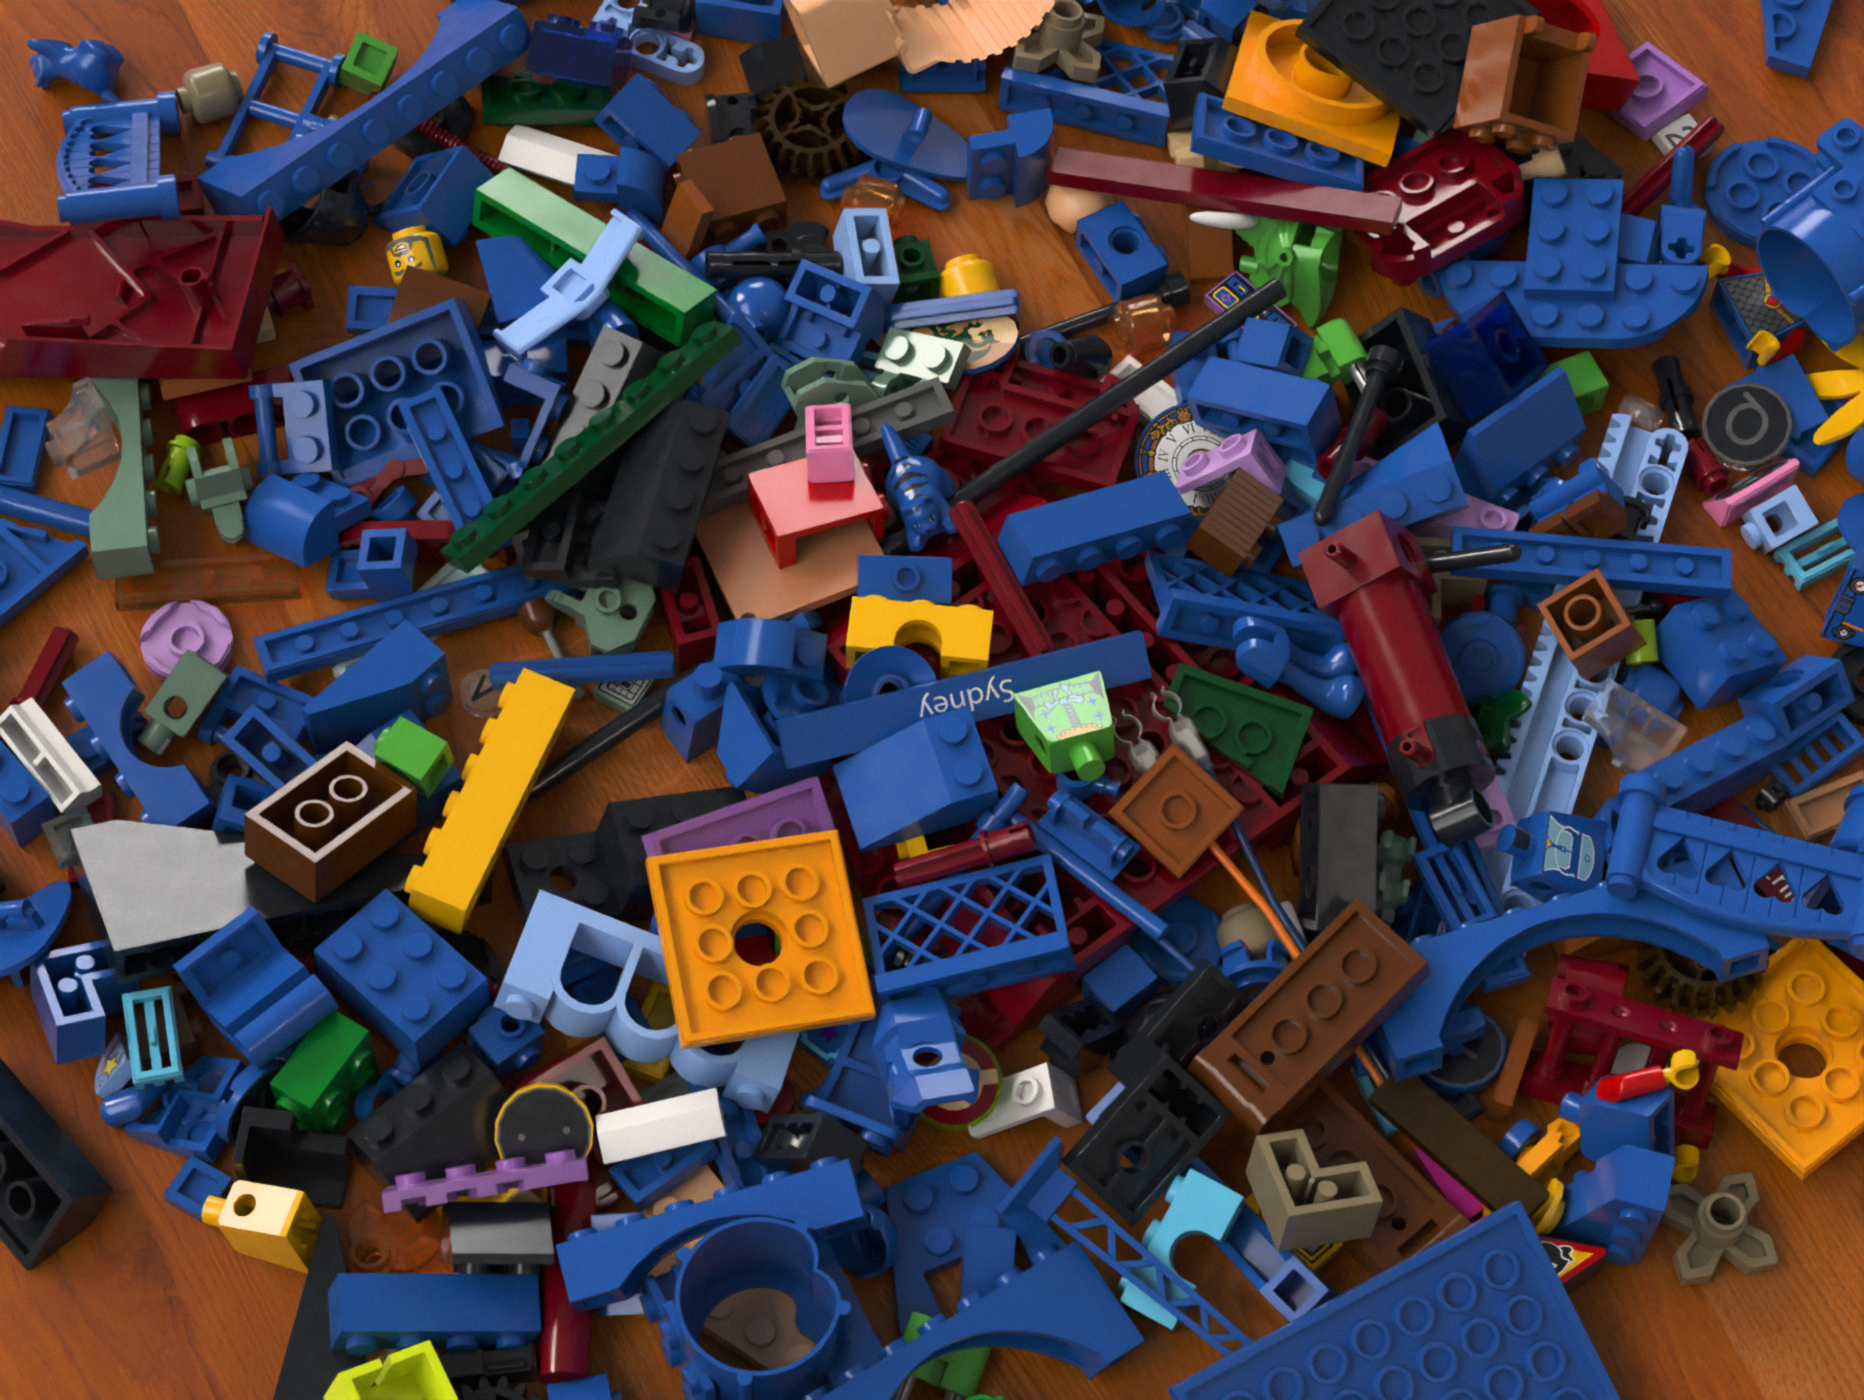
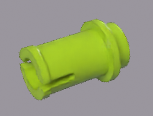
[153,435,201,496]

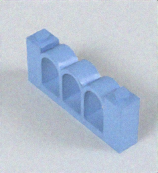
[493,889,800,1114]

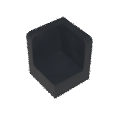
[739,35,809,103]

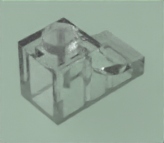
[44,376,121,480]
[1581,678,1689,774]

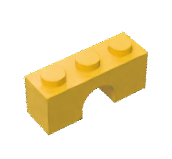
[846,595,994,678]

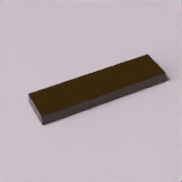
[1368,1075,1550,1219]

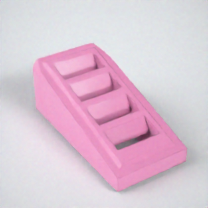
[805,403,854,483]

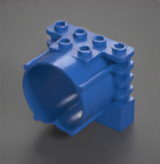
[1756,118,1864,352]
[639,1217,883,1400]

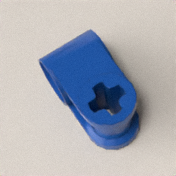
[1655,204,1706,265]

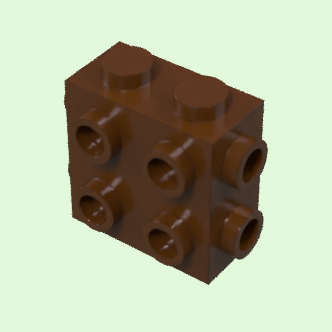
[671,132,787,248]

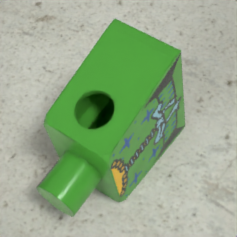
[1014,671,1115,781]

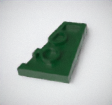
[479,71,612,128]
[1163,663,1314,799]

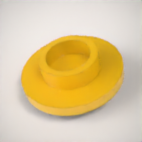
[1530,1178,1565,1235]

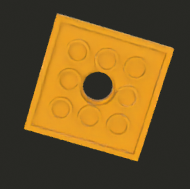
[1221,9,1401,167]
[645,829,876,1050]
[1671,938,1864,1181]

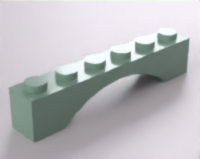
[84,378,161,580]

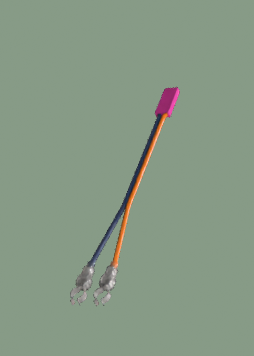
[1111,685,1483,1220]

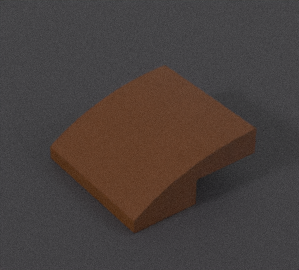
[386,264,492,334]

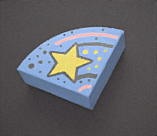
[95,1032,132,1099]

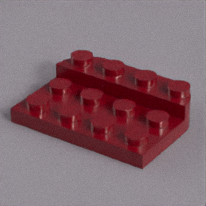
[1344,127,1527,287]
[938,348,1140,492]

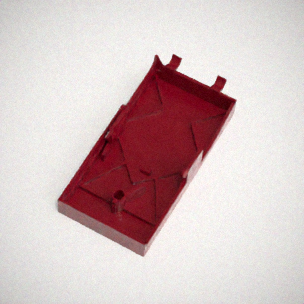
[0,193,286,379]

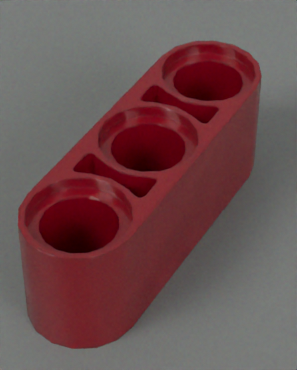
[174,365,294,446]

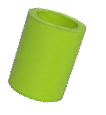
[1625,619,1659,665]

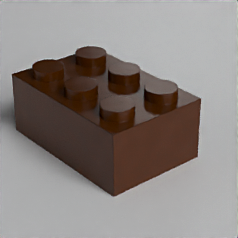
[244,741,417,904]

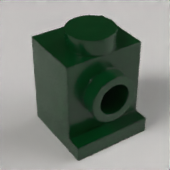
[893,235,940,304]

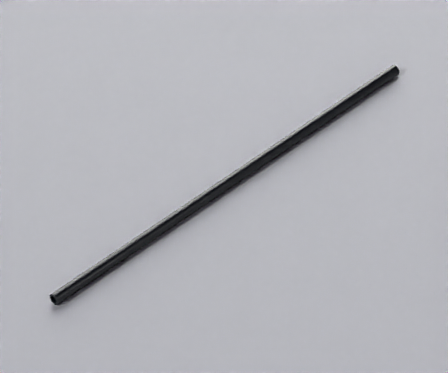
[523,278,1287,808]

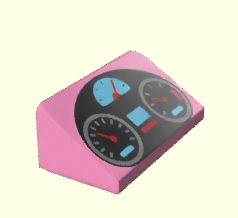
[1702,458,1800,528]

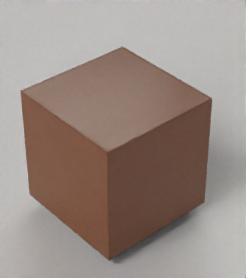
[1537,568,1647,680]

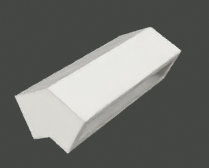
[498,124,617,188]
[0,697,102,813]
[596,1088,728,1164]

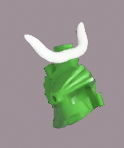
[1190,211,1344,327]

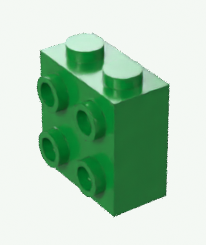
[270,1010,378,1135]

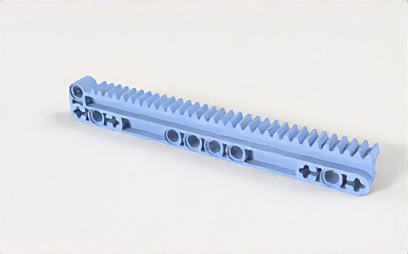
[1435,414,1688,959]

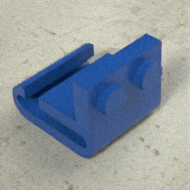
[173,905,339,1069]

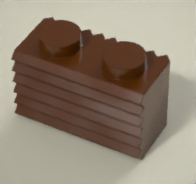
[1185,468,1284,577]

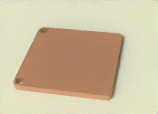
[695,499,884,621]

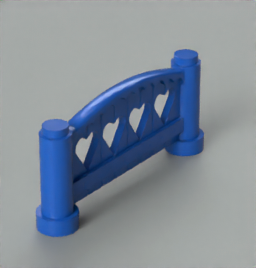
[56,90,181,225]
[1605,773,1864,960]

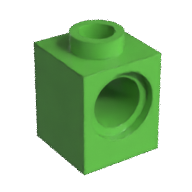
[339,31,399,96]
[1537,350,1609,416]
[373,716,455,799]

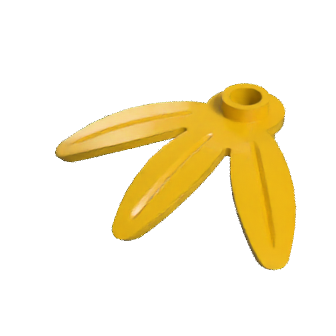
[1805,335,1864,445]

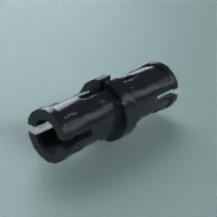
[1651,355,1701,441]

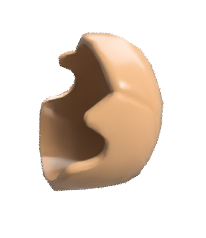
[1045,185,1114,234]

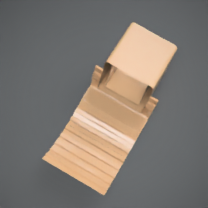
[783,0,1055,89]

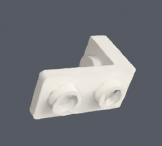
[968,1062,1083,1139]

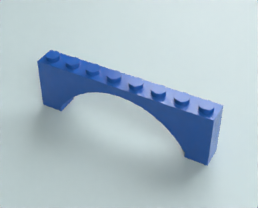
[196,0,536,221]
[1375,856,1770,1082]
[802,1240,1145,1400]

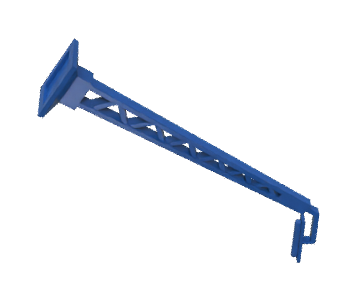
[995,1135,1253,1356]

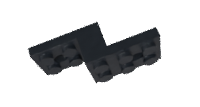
[501,786,747,928]
[1061,958,1252,1226]

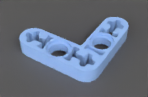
[590,0,705,86]

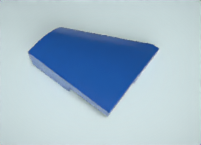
[475,236,556,328]
[123,1055,246,1163]

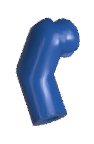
[100,1068,169,1128]

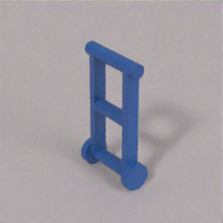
[205,31,347,168]

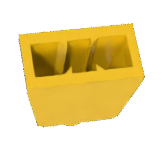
[202,1180,322,1274]

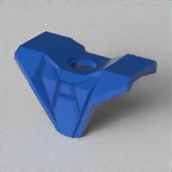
[872,993,979,1128]

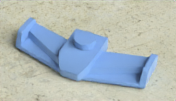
[492,208,645,361]

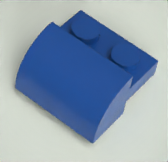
[966,108,1053,208]
[774,258,885,365]
[243,472,372,567]

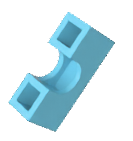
[1117,1168,1246,1333]

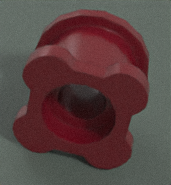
[266,259,314,318]

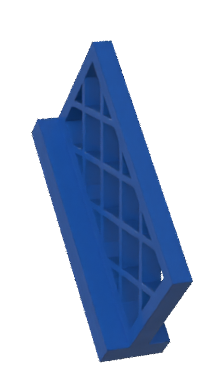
[998,39,1174,148]
[1143,551,1345,656]
[862,854,1077,1005]

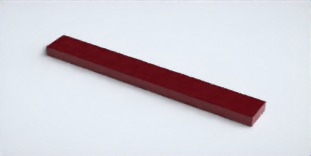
[1047,147,1402,236]

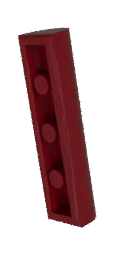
[539,1181,596,1385]

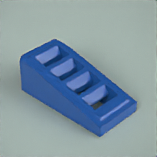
[1770,710,1864,798]

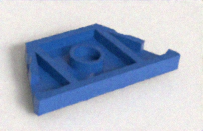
[0,518,89,628]

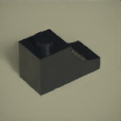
[1037,996,1126,1080]
[752,1113,869,1176]

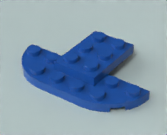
[1439,178,1709,349]

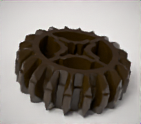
[753,75,865,186]
[1636,941,1769,1019]

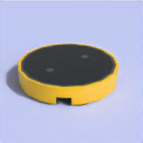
[495,1082,594,1165]

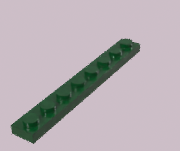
[440,320,743,574]

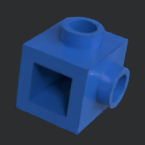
[467,1003,546,1081]

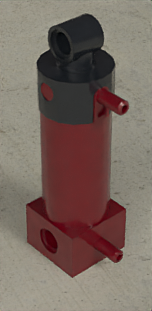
[1298,510,1496,849]

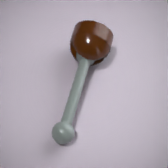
[517,596,585,700]

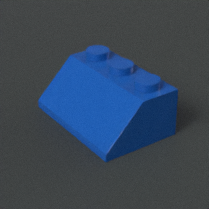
[1454,366,1586,509]

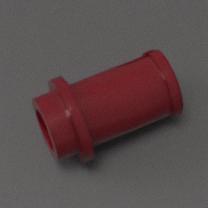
[1685,437,1730,496]

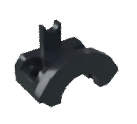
[631,0,693,33]
[704,92,757,145]

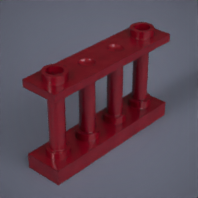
[1517,976,1744,1150]

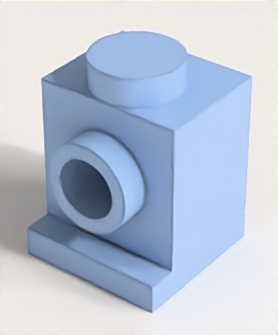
[1740,484,1819,555]

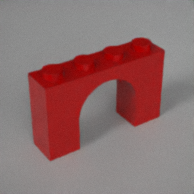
[1526,0,1641,112]

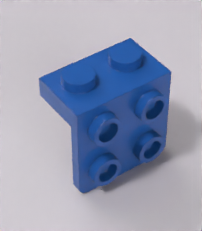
[503,358,571,470]

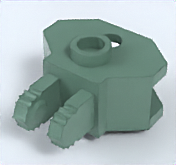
[781,357,879,430]
[185,437,254,546]
[544,578,655,656]

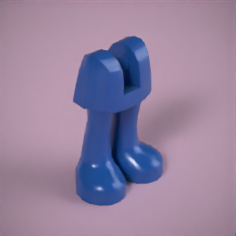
[1232,616,1364,720]

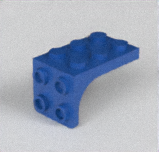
[805,972,963,1157]

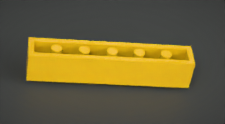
[404,667,575,934]

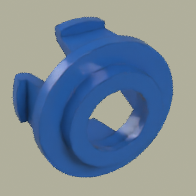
[1217,939,1290,1001]

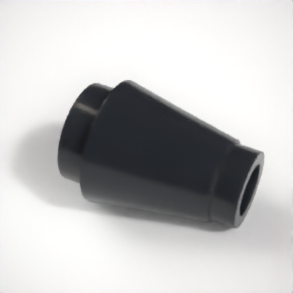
[1049,335,1113,380]

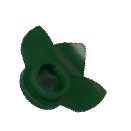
[1468,690,1532,753]

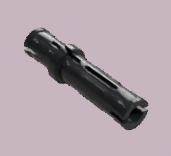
[704,247,840,283]

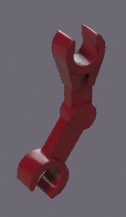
[350,458,428,510]

